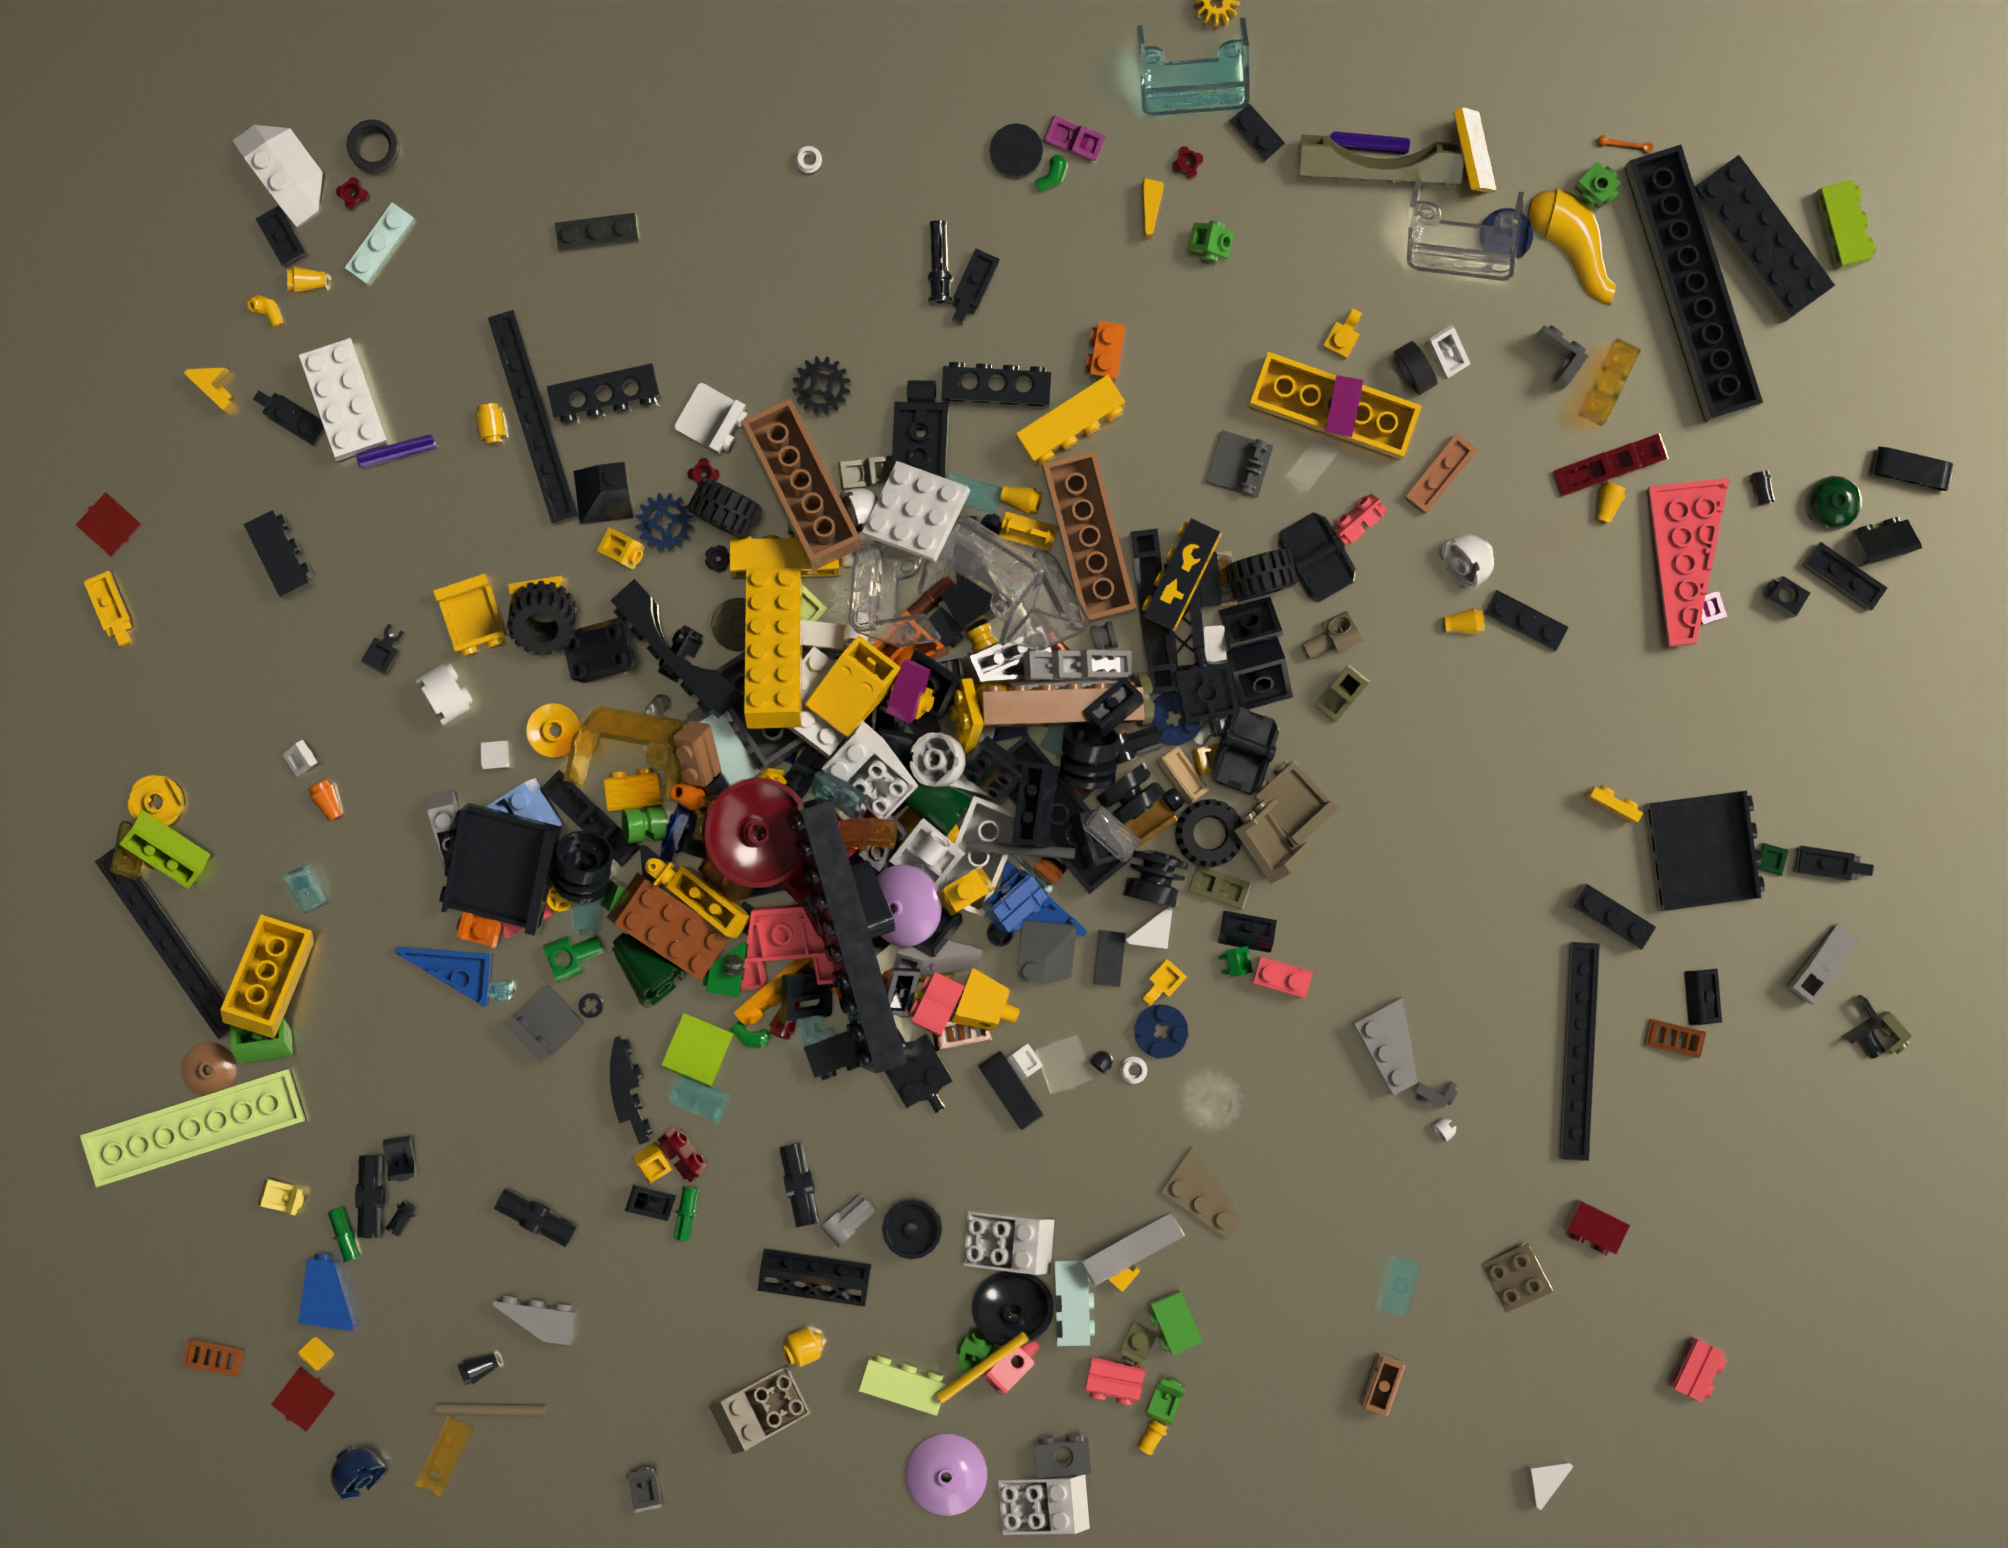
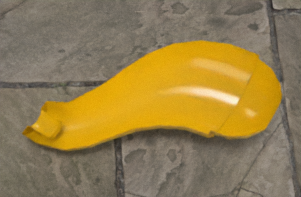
[1527,187,1616,305]

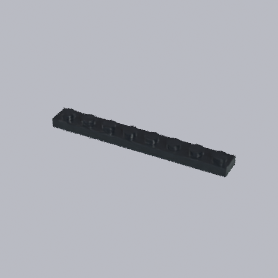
[488,310,579,524]
[94,846,231,1040]
[1560,942,1600,1161]

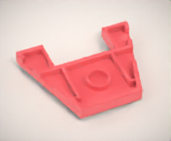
[741,904,834,990]

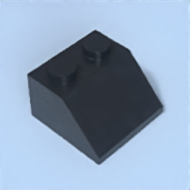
[1851,517,1922,567]
[1226,637,1293,710]

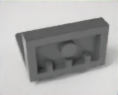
[1535,325,1589,389]
[504,986,583,1062]

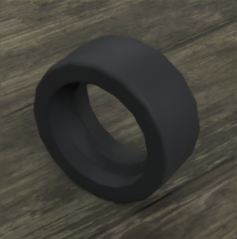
[346,119,400,173]
[1393,341,1438,395]

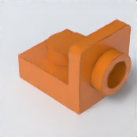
[456,912,503,948]

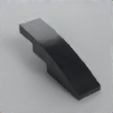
[541,770,640,867]

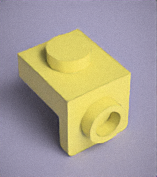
[258,1178,304,1216]

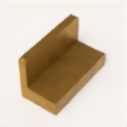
[1118,797,1178,850]

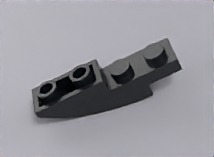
[610,1035,654,1145]

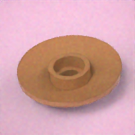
[182,1042,237,1096]

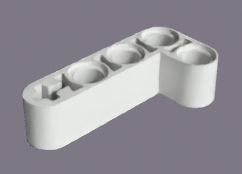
[802,614,871,659]

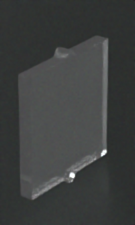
[1036,1035,1094,1094]

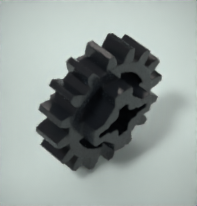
[792,356,851,415]

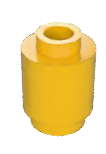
[475,403,505,444]

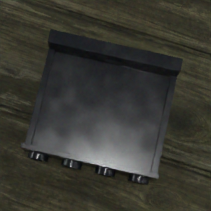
[1646,790,1765,911]
[439,803,562,936]

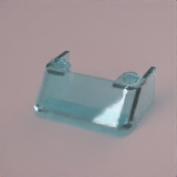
[1137,18,1250,116]

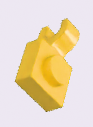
[1323,308,1362,359]
[1142,959,1187,1006]

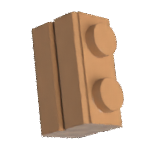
[673,721,721,787]
[1360,1353,1406,1417]

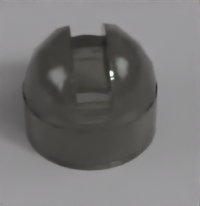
[723,954,745,977]

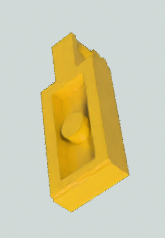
[84,571,132,647]

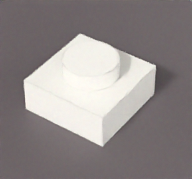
[282,740,317,777]
[1006,1044,1043,1081]

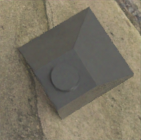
[1016,919,1077,984]

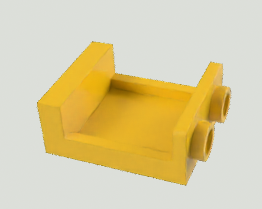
[433,573,508,657]

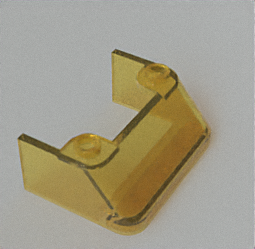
[564,706,687,803]

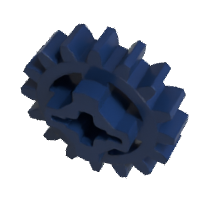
[635,493,694,552]

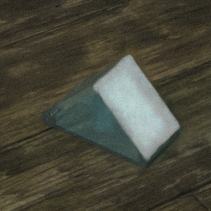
[282,864,329,914]

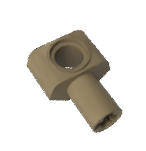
[1302,611,1362,660]

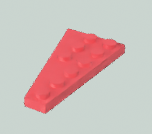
[1648,478,1730,647]

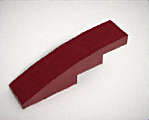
[1554,433,1669,496]

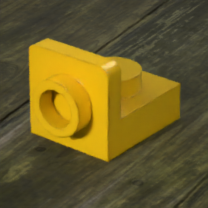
[596,527,645,570]

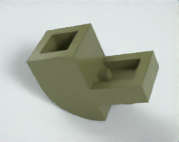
[1316,664,1370,722]

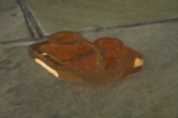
[841,818,899,850]

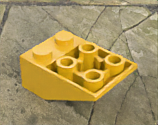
[805,635,901,738]

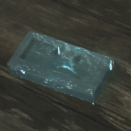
[950,472,1003,514]
[1381,1256,1421,1316]

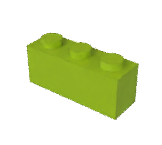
[1817,179,1876,269]
[119,810,211,889]

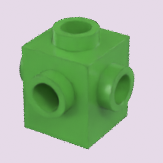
[1575,161,1621,207]
[1188,221,1234,262]
[956,1329,997,1377]

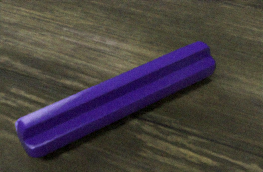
[1330,131,1410,153]
[356,434,436,468]

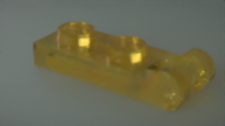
[416,1416,474,1497]

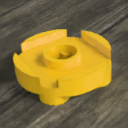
[128,775,184,827]

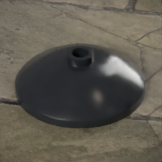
[972,1271,1054,1346]

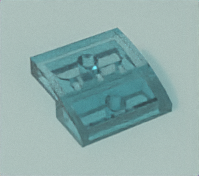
[811,771,869,823]

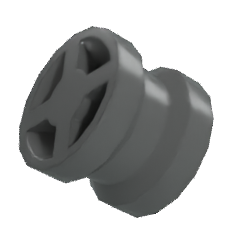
[1090,621,1118,650]

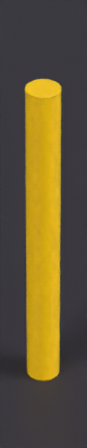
[937,1332,1029,1403]

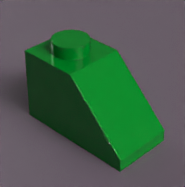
[702,942,748,997]

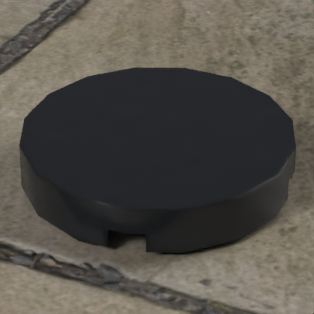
[989,123,1043,178]

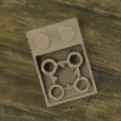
[708,1365,811,1454]

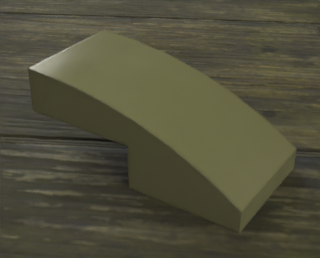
[838,455,892,490]
[1189,865,1252,909]

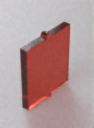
[76,492,141,557]
[271,1366,336,1432]

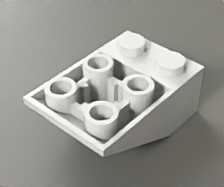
[822,721,918,822]
[963,1211,1055,1275]
[998,1474,1090,1535]

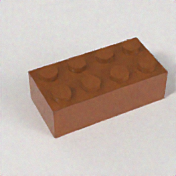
[607,872,731,981]

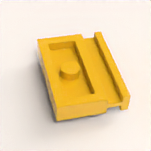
[1585,785,1643,823]

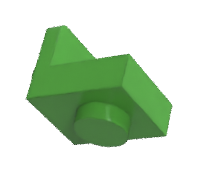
[1145,1379,1186,1426]

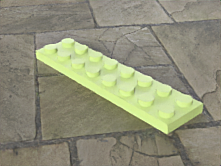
[80,1069,305,1187]

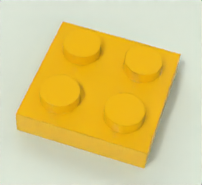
[949,678,984,754]

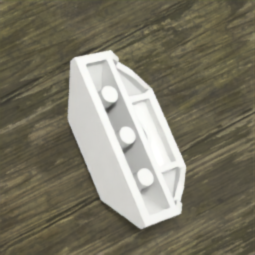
[233,125,323,227]

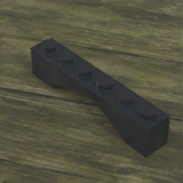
[1129,528,1178,695]
[610,579,742,719]

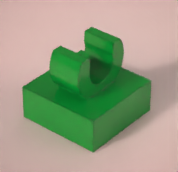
[1219,946,1253,977]

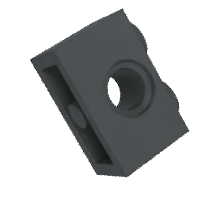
[1034,1434,1091,1478]

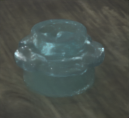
[489,980,515,1001]

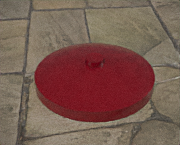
[702,777,803,888]

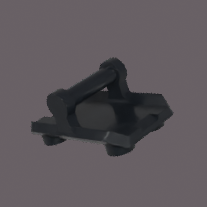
[1279,512,1356,602]
[563,617,635,683]
[1211,707,1280,795]

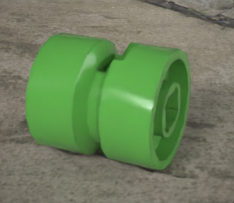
[621,805,666,844]

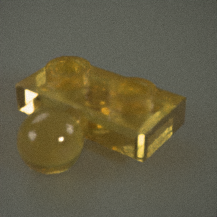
[110,820,157,880]

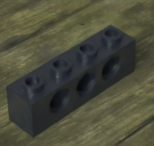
[941,362,1051,407]
[547,363,661,424]

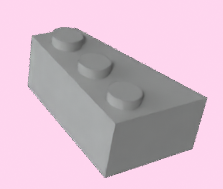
[960,625,1052,684]

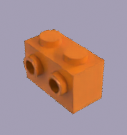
[1085,321,1125,382]

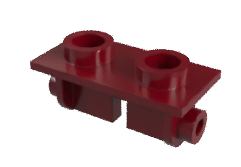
[657,1125,708,1182]

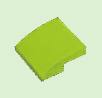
[661,1013,734,1088]

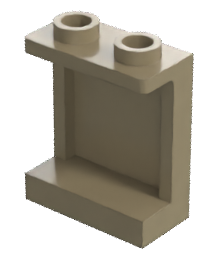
[1253,761,1338,845]
[1234,798,1313,884]

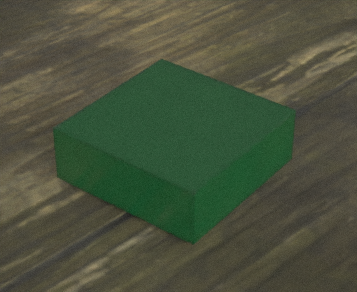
[1757,843,1789,876]

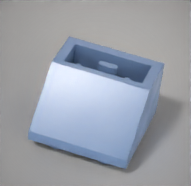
[486,778,563,826]

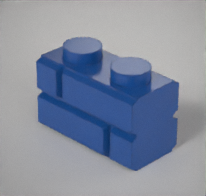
[981,870,1048,933]

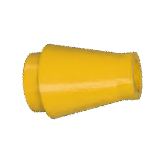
[287,266,326,293]
[1595,481,1626,523]
[1000,486,1042,514]
[1445,607,1485,634]

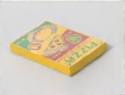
[1453,108,1496,193]

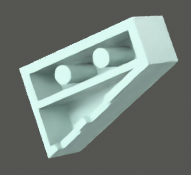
[687,707,763,784]
[1055,1259,1095,1346]

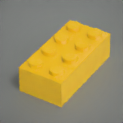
[1016,375,1126,466]
[220,914,314,1039]

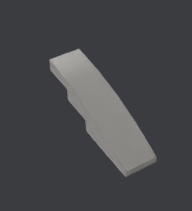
[1023,650,1133,680]
[1081,1213,1185,1287]

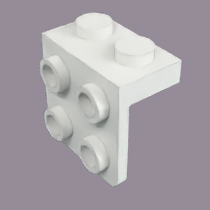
[675,383,748,455]

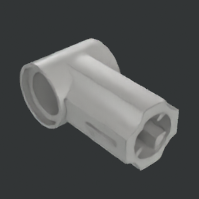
[820,1193,876,1247]

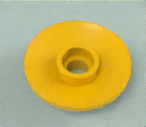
[527,703,581,758]

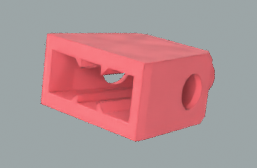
[982,1341,1041,1395]

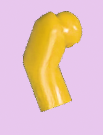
[247,295,284,328]

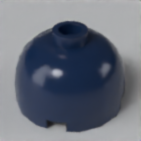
[330,1448,386,1501]

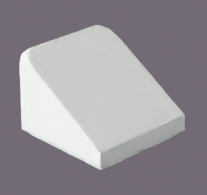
[481,741,510,770]

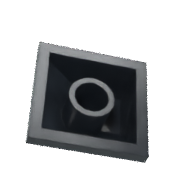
[573,462,634,525]
[910,649,961,720]

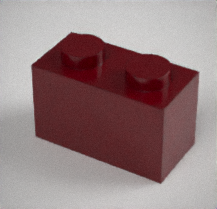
[1564,1200,1630,1256]

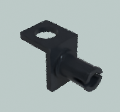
[1843,995,1885,1059]

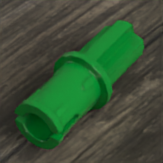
[673,1186,700,1241]
[328,1207,361,1263]

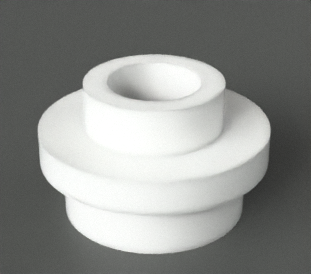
[795,146,822,173]
[1120,1057,1147,1084]

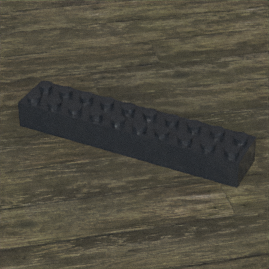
[1625,144,1763,422]
[787,798,907,1074]

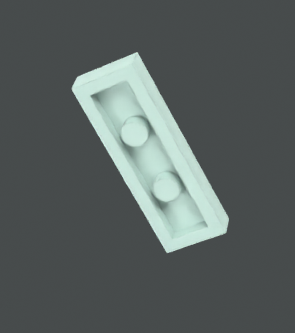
[345,202,415,284]

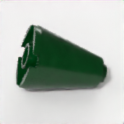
[904,769,972,836]
[612,933,685,1008]

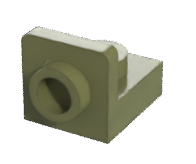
[1879,1011,1912,1054]
[1119,1321,1158,1366]

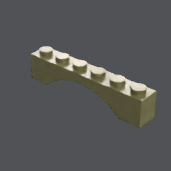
[1299,135,1464,186]

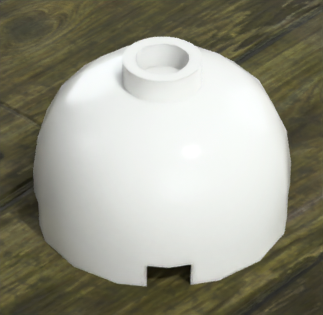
[839,488,878,542]
[1442,534,1494,589]
[910,732,966,787]

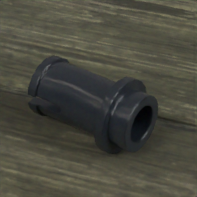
[1751,470,1775,505]
[385,1200,417,1237]

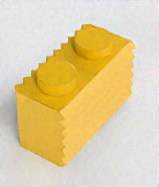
[604,768,663,812]

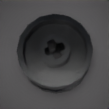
[1096,763,1165,828]
[882,1197,942,1260]

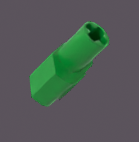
[543,935,605,983]

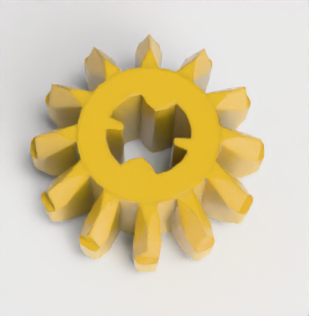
[1194,0,1240,27]

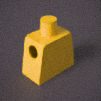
[939,866,995,916]
[951,968,1020,1031]

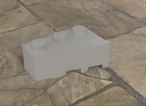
[1352,997,1418,1096]

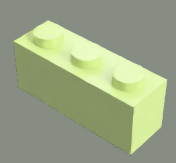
[859,1355,947,1416]

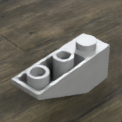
[427,790,459,878]
[1787,923,1859,1004]
[893,940,983,976]
[493,1295,577,1346]

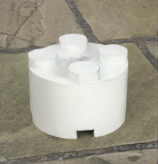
[414,663,473,726]

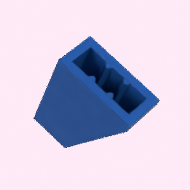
[298,1253,357,1331]

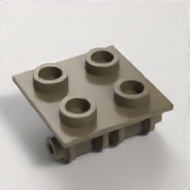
[1482,1243,1554,1312]

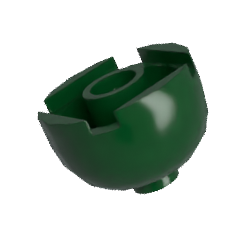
[1806,476,1862,530]

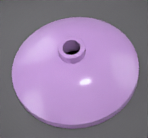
[876,865,942,947]
[906,1433,987,1516]

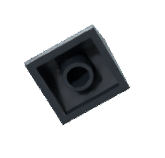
[942,565,1018,631]
[1218,597,1283,651]

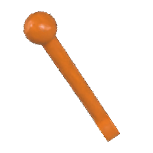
[1598,135,1654,153]

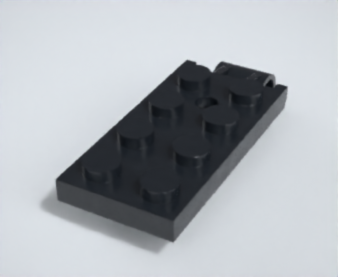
[891,380,949,478]

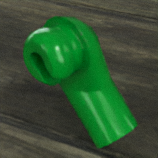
[1035,155,1067,192]
[730,1021,771,1048]

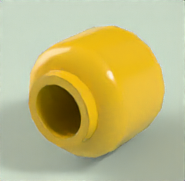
[781,1327,824,1368]

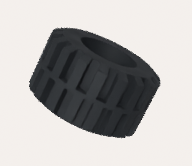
[687,478,762,538]
[1225,549,1299,601]
[507,581,578,655]
[1175,799,1243,867]

